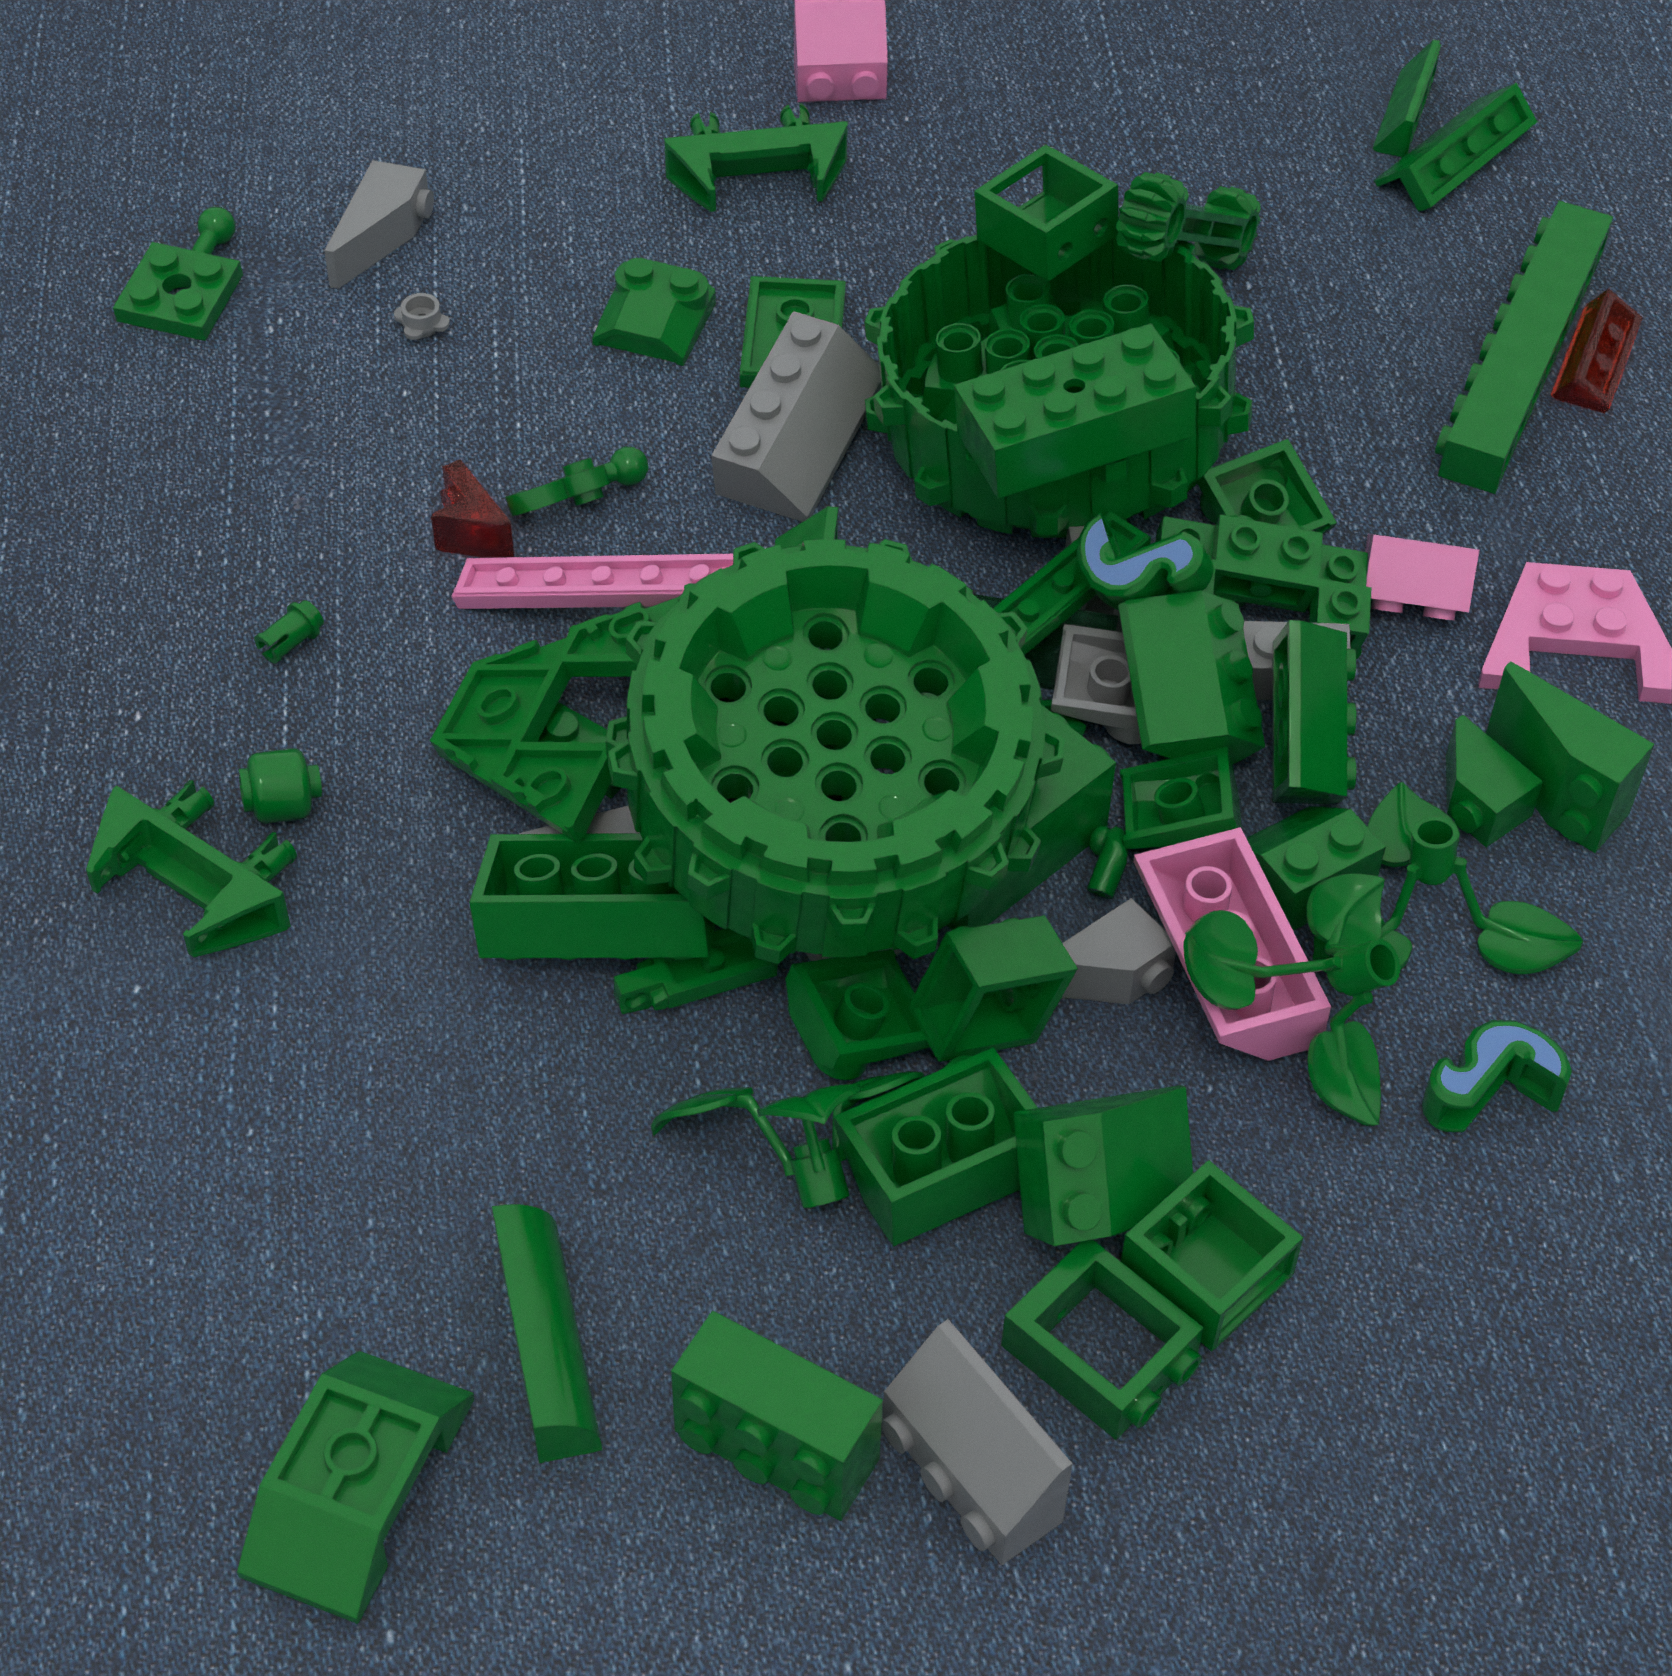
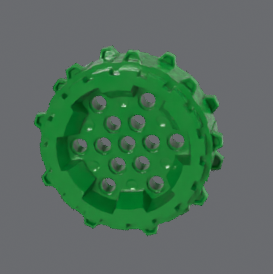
[864,235,1254,538]
[606,539,1065,964]

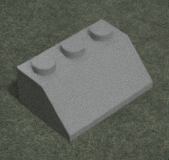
[881,1319,1073,1565]

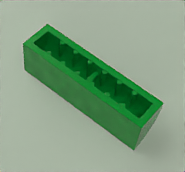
[492,1204,602,1464]

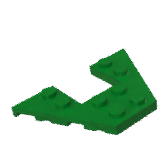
[430,583,695,843]

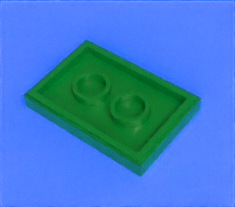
[739,276,846,388]

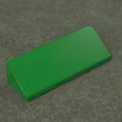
[1373,40,1441,158]

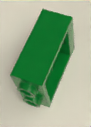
[1001,1240,1204,1440]

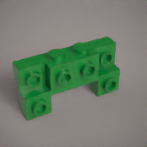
[1155,515,1372,649]

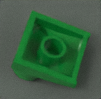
[592,258,716,366]
[1196,439,1337,534]
[1120,746,1242,849]
[785,949,930,1080]

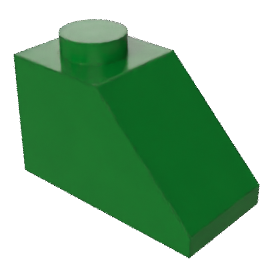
[1446,715,1543,848]

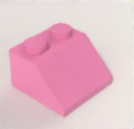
[794,0,888,102]
[1365,534,1479,621]

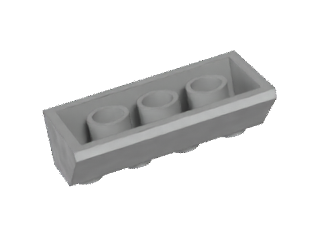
[711,311,881,522]

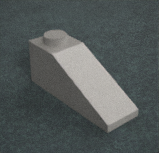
[324,160,434,289]

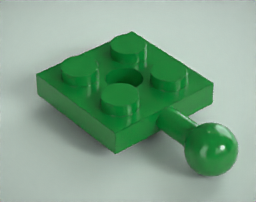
[113,207,243,341]

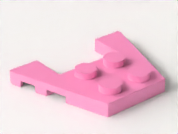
[1478,562,1672,704]

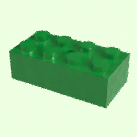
[954,323,1196,499]
[469,833,715,960]

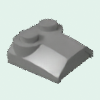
[1051,624,1141,744]

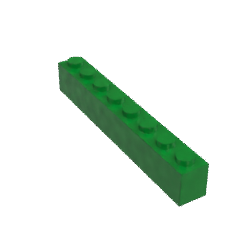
[1435,201,1614,494]

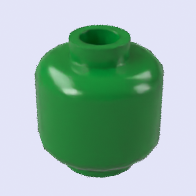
[238,748,322,824]

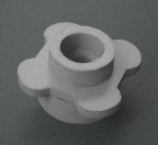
[394,293,450,340]

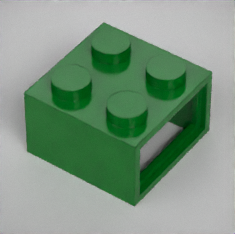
[974,144,1119,281]
[908,915,1078,1062]
[1121,1160,1304,1352]

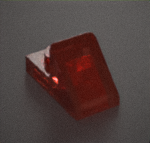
[431,459,514,558]

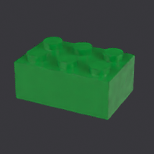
[671,1310,883,1521]

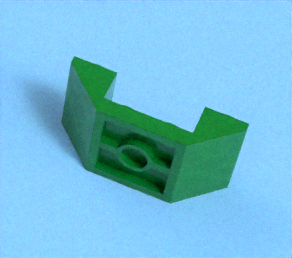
[237,1351,475,1624]

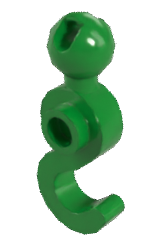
[505,446,649,517]

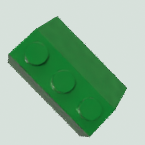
[1118,590,1265,764]
[1272,620,1356,804]
[834,1047,1038,1247]

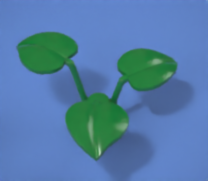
[1312,782,1583,974]
[1184,874,1400,1126]
[651,1071,925,1208]

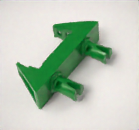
[664,103,848,212]
[86,780,297,958]

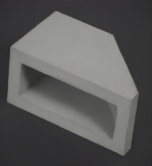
[1062,898,1176,1004]

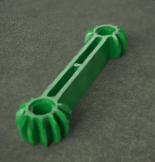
[1115,172,1261,270]

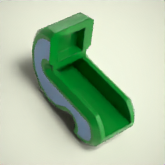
[1077,512,1214,611]
[1422,1020,1572,1132]

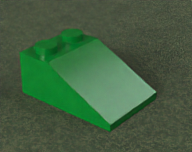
[1486,661,1654,853]
[1013,1085,1193,1246]

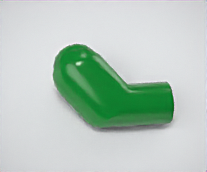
[1086,825,1128,899]

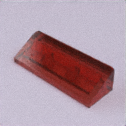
[1551,289,1643,413]

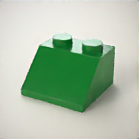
[1246,806,1386,931]

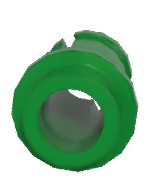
[254,600,324,664]

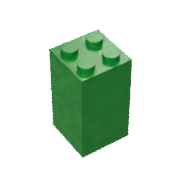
[930,704,1116,930]

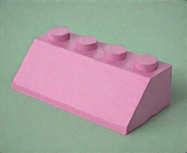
[1133,827,1331,1061]

